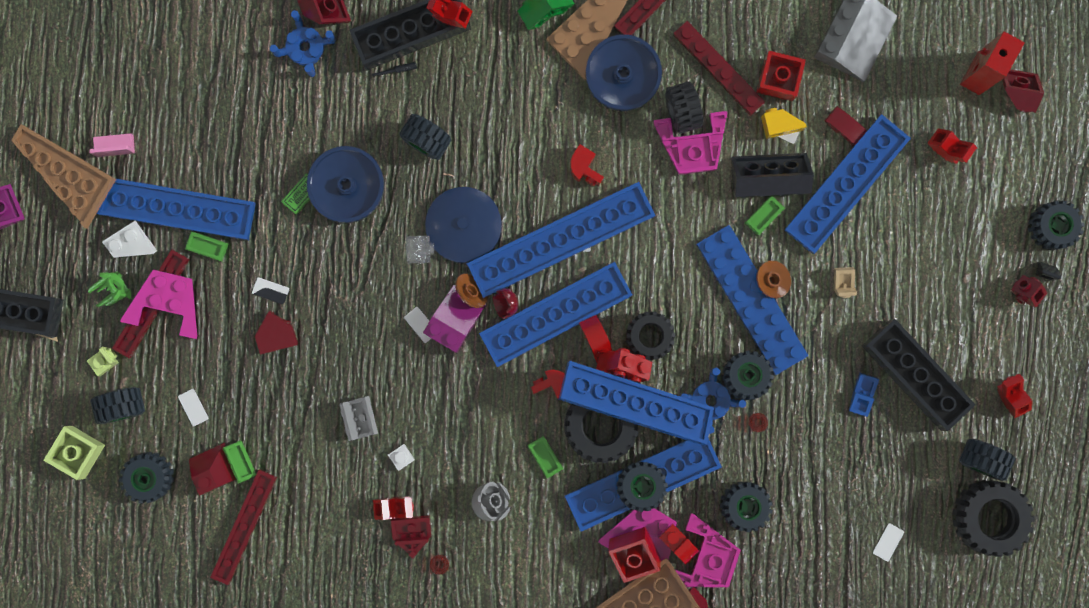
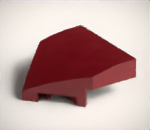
[255,310,298,355]
[391,515,432,559]

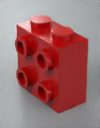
[596,348,653,383]

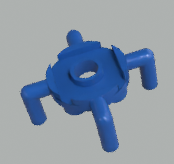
[270,10,336,77]
[679,368,746,434]

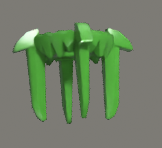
[88,272,131,307]

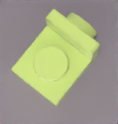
[87,347,119,376]

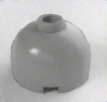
[471,482,510,521]

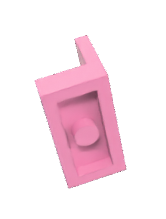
[90,133,135,157]

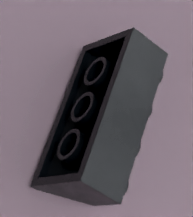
[731,153,814,198]

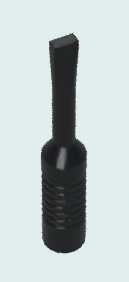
[372,61,418,77]

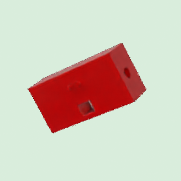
[960,31,1025,95]

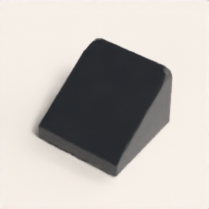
[1035,262,1061,281]

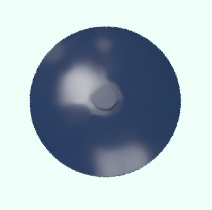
[586,35,662,111]
[307,146,384,223]
[425,187,502,263]

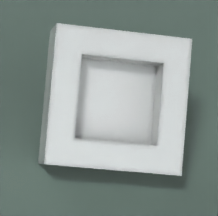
[388,444,415,471]

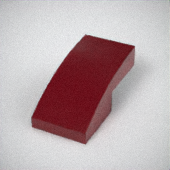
[824,106,867,146]

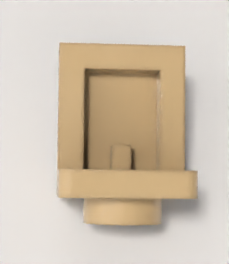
[834,267,857,298]

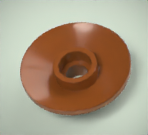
[756,261,791,298]
[456,274,487,308]

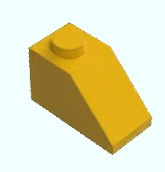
[761,108,806,139]

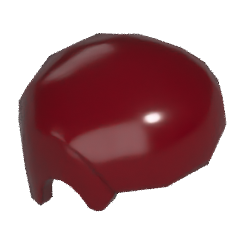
[493,288,518,319]

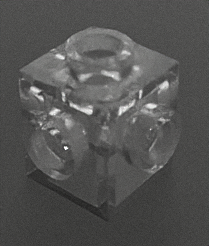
[406,235,434,264]

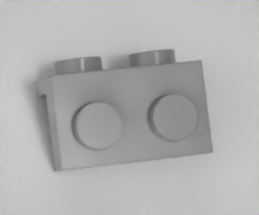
[340,396,378,441]

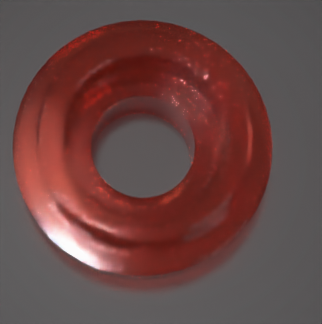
[748,413,768,432]
[430,555,449,575]

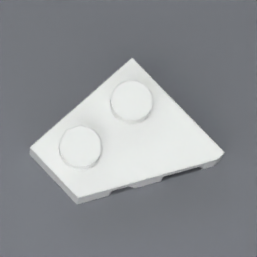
[102,221,157,258]

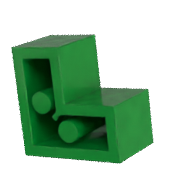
[517,0,574,30]

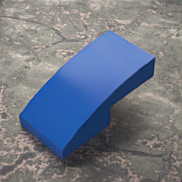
[849,372,879,417]

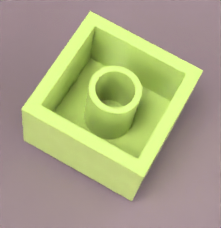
[44,426,105,480]

